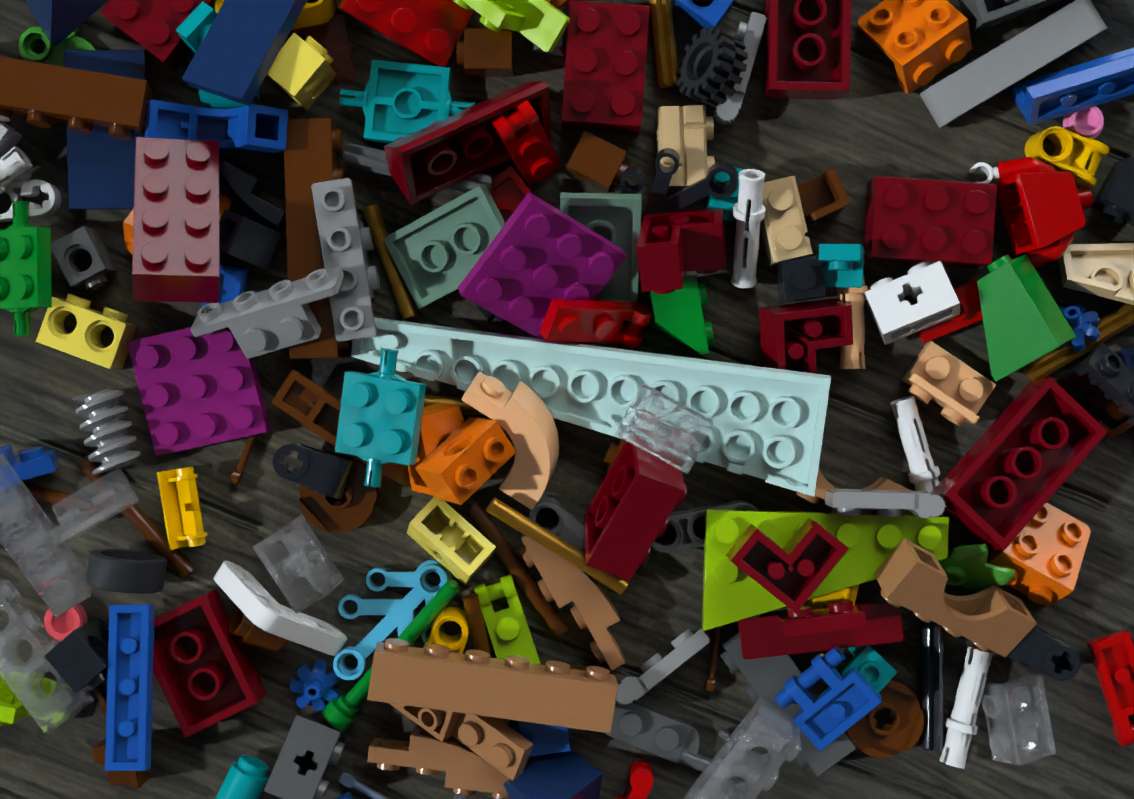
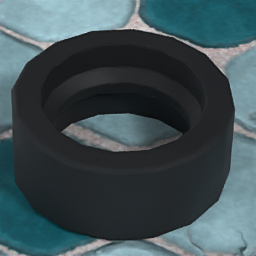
[86,549,167,594]

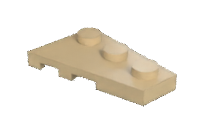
[1058,243,1134,305]

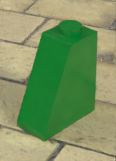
[977,254,1077,382]

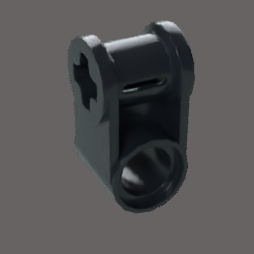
[273,442,355,499]
[1007,625,1081,681]

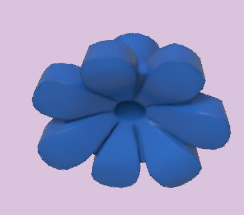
[1059,305,1100,351]
[289,660,341,711]

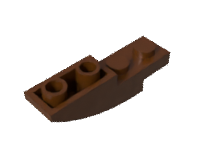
[271,369,411,488]

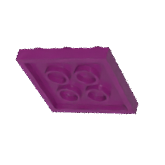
[458,192,628,339]
[127,327,272,456]

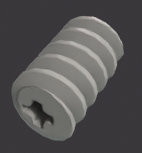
[72,389,141,475]

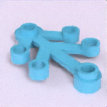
[333,559,453,680]

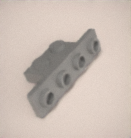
[311,178,380,342]
[190,267,344,359]

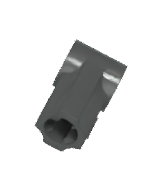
[530,496,585,553]

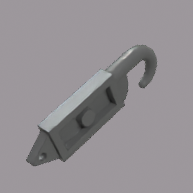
[605,701,738,775]

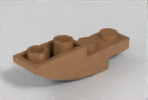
[518,534,625,670]
[389,703,534,781]
[367,727,510,799]

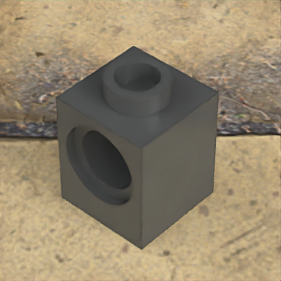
[51,226,118,291]

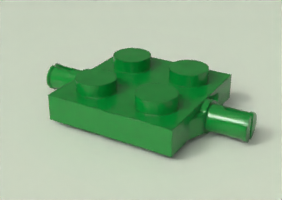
[0,201,52,337]

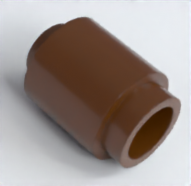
[229,608,289,655]

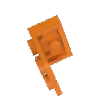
[858,0,972,95]
[987,502,1091,607]

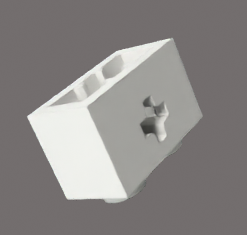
[865,261,960,345]

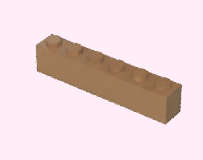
[367,638,618,734]

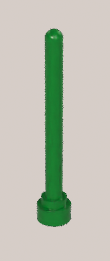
[322,580,460,732]

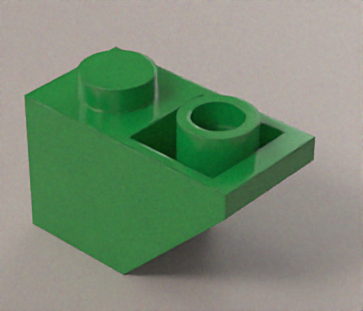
[648,275,714,356]

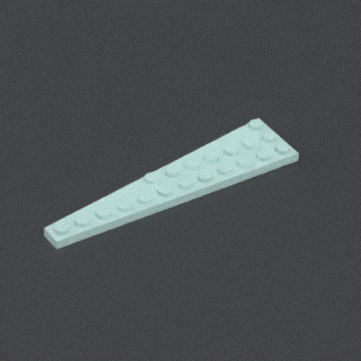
[351,318,831,497]

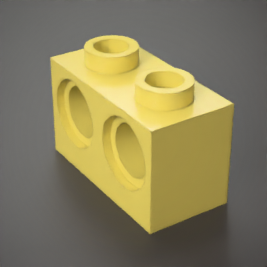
[267,33,337,111]
[35,293,138,370]

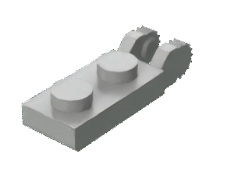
[713,12,767,126]
[825,488,946,518]
[616,629,710,706]

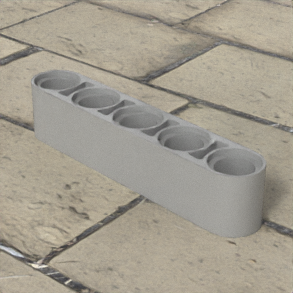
[919,0,1107,128]

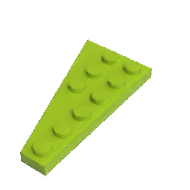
[702,509,949,631]

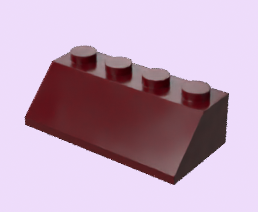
[384,81,551,205]

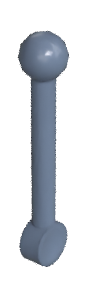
[339,772,389,799]

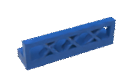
[1010,48,1134,126]
[105,604,155,771]

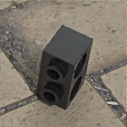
[44,618,109,693]

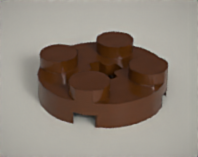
[299,454,379,533]
[845,679,924,759]

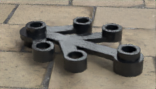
[620,148,738,224]

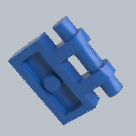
[775,646,882,751]

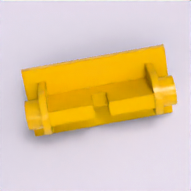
[157,466,207,550]

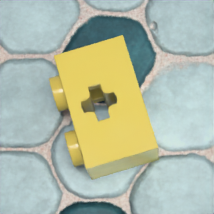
[407,497,496,585]

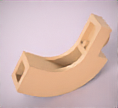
[461,371,559,510]

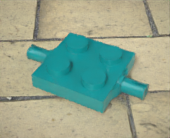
[339,60,475,143]
[335,348,426,487]

